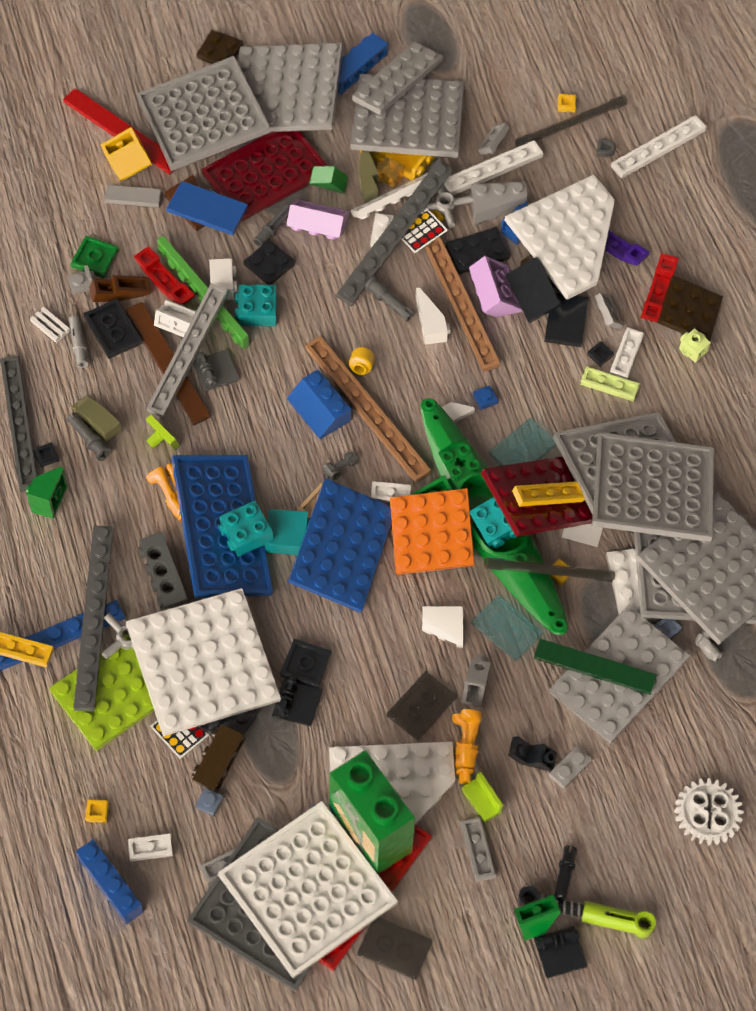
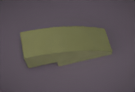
[359,150,379,203]
[71,396,122,442]

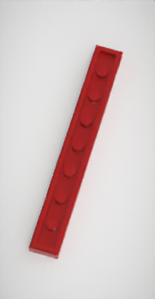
[63,88,175,175]
[318,824,432,972]

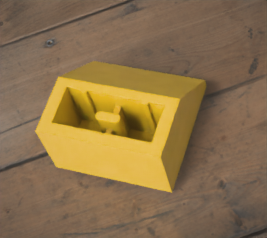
[100,127,152,182]

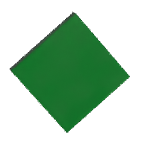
[70,236,119,278]

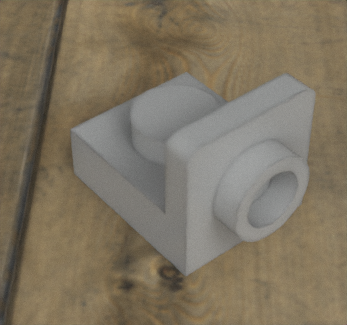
[67,265,95,295]

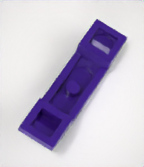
[605,230,650,265]

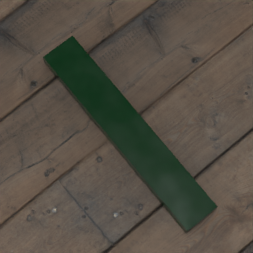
[534,638,657,695]

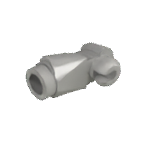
[695,631,723,663]

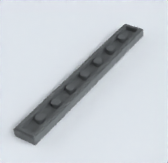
[0,356,37,492]

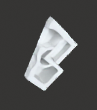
[422,606,463,648]

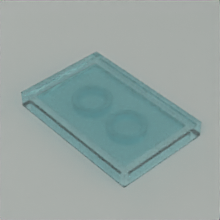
[489,418,556,466]
[471,595,543,661]

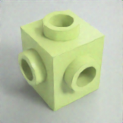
[679,328,711,363]

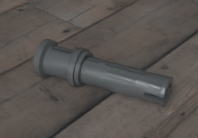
[365,276,414,322]
[66,412,111,461]

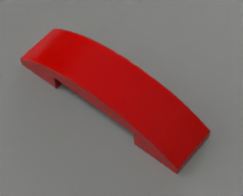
[134,246,195,306]
[640,253,679,323]

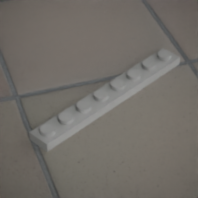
[146,283,229,418]

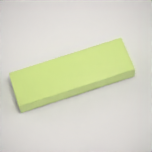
[580,366,640,402]

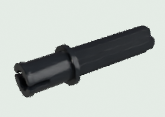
[554,845,577,902]

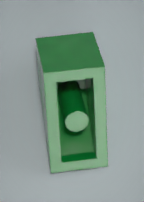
[513,894,561,941]

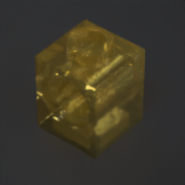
[376,156,404,189]

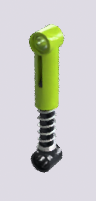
[517,886,656,938]

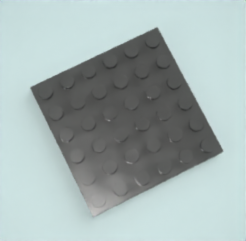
[187,817,314,993]

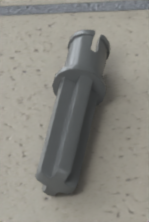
[253,204,290,247]

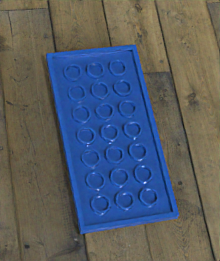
[171,455,273,598]

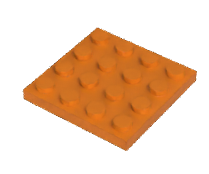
[390,488,475,575]

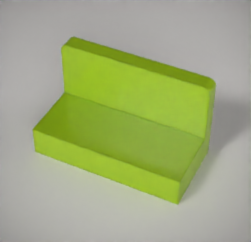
[461,772,503,823]

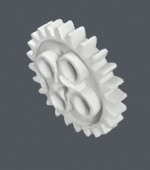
[674,778,744,846]

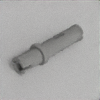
[68,316,89,368]

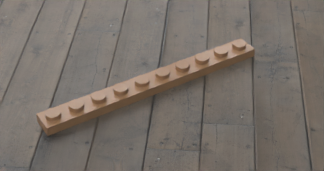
[424,236,500,373]
[305,336,431,483]

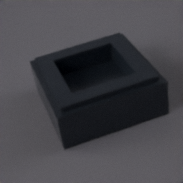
[587,341,614,367]
[34,442,59,468]

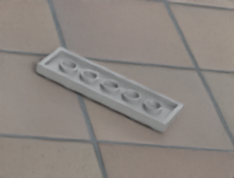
[352,42,443,115]

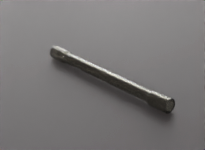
[515,95,627,147]
[484,557,615,582]

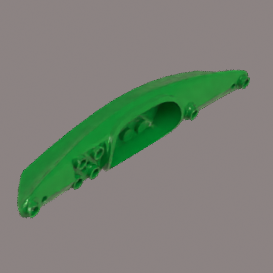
[420,398,569,635]

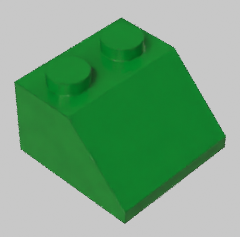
[26,467,68,519]

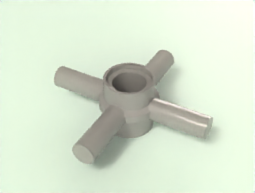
[424,185,472,228]
[102,613,135,659]

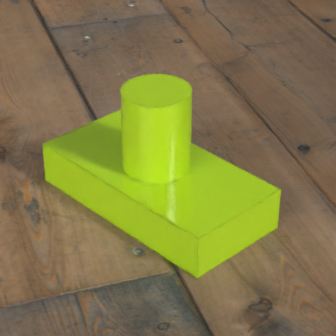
[145,414,180,450]

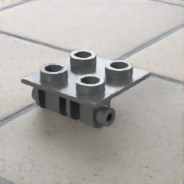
[193,349,240,392]

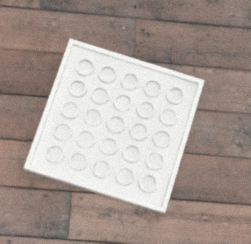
[126,588,281,737]
[218,801,398,978]

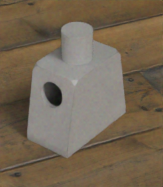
[462,655,491,707]

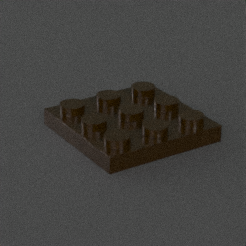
[657,275,723,341]

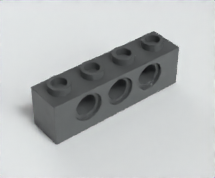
[138,532,188,610]

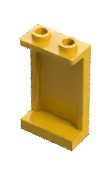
[360,150,435,180]

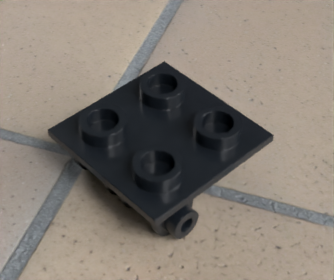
[272,677,322,727]
[533,926,588,979]

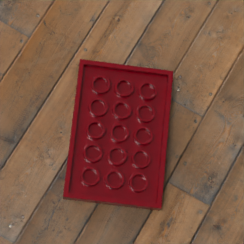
[201,131,328,222]
[481,456,593,537]

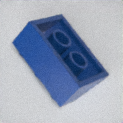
[287,369,351,440]

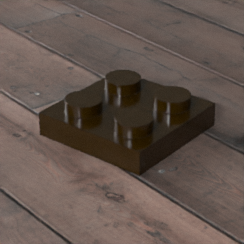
[196,30,243,64]

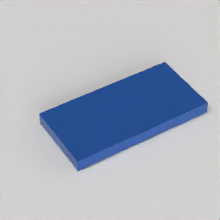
[166,181,248,235]

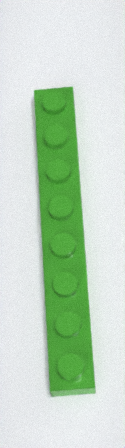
[157,236,249,349]

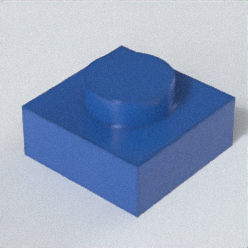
[473,385,498,410]

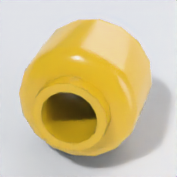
[349,347,375,375]

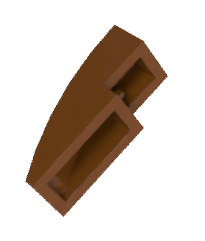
[89,275,151,302]

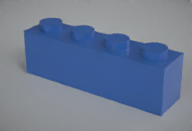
[338,32,388,95]
[76,839,144,925]

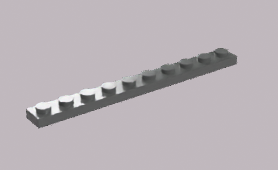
[336,160,453,306]
[73,525,114,712]

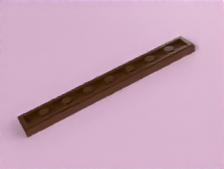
[125,302,210,426]

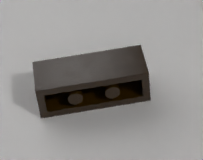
[192,724,246,793]

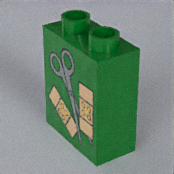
[329,750,415,874]

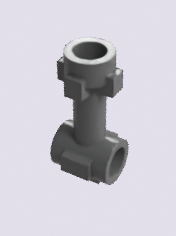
[323,451,358,481]

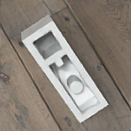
[416,288,450,345]

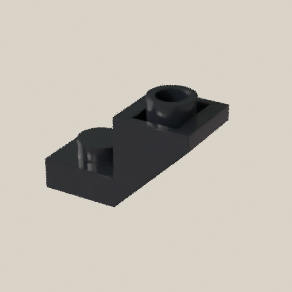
[508,736,557,772]

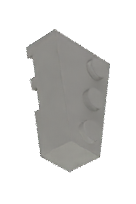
[470,181,527,227]

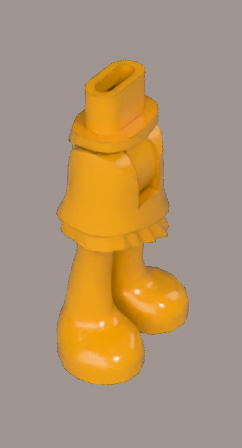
[146,463,182,522]
[452,709,482,784]

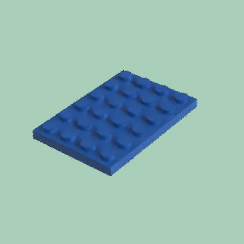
[288,478,392,613]

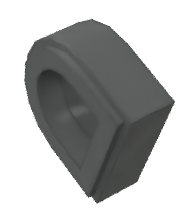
[596,138,615,157]

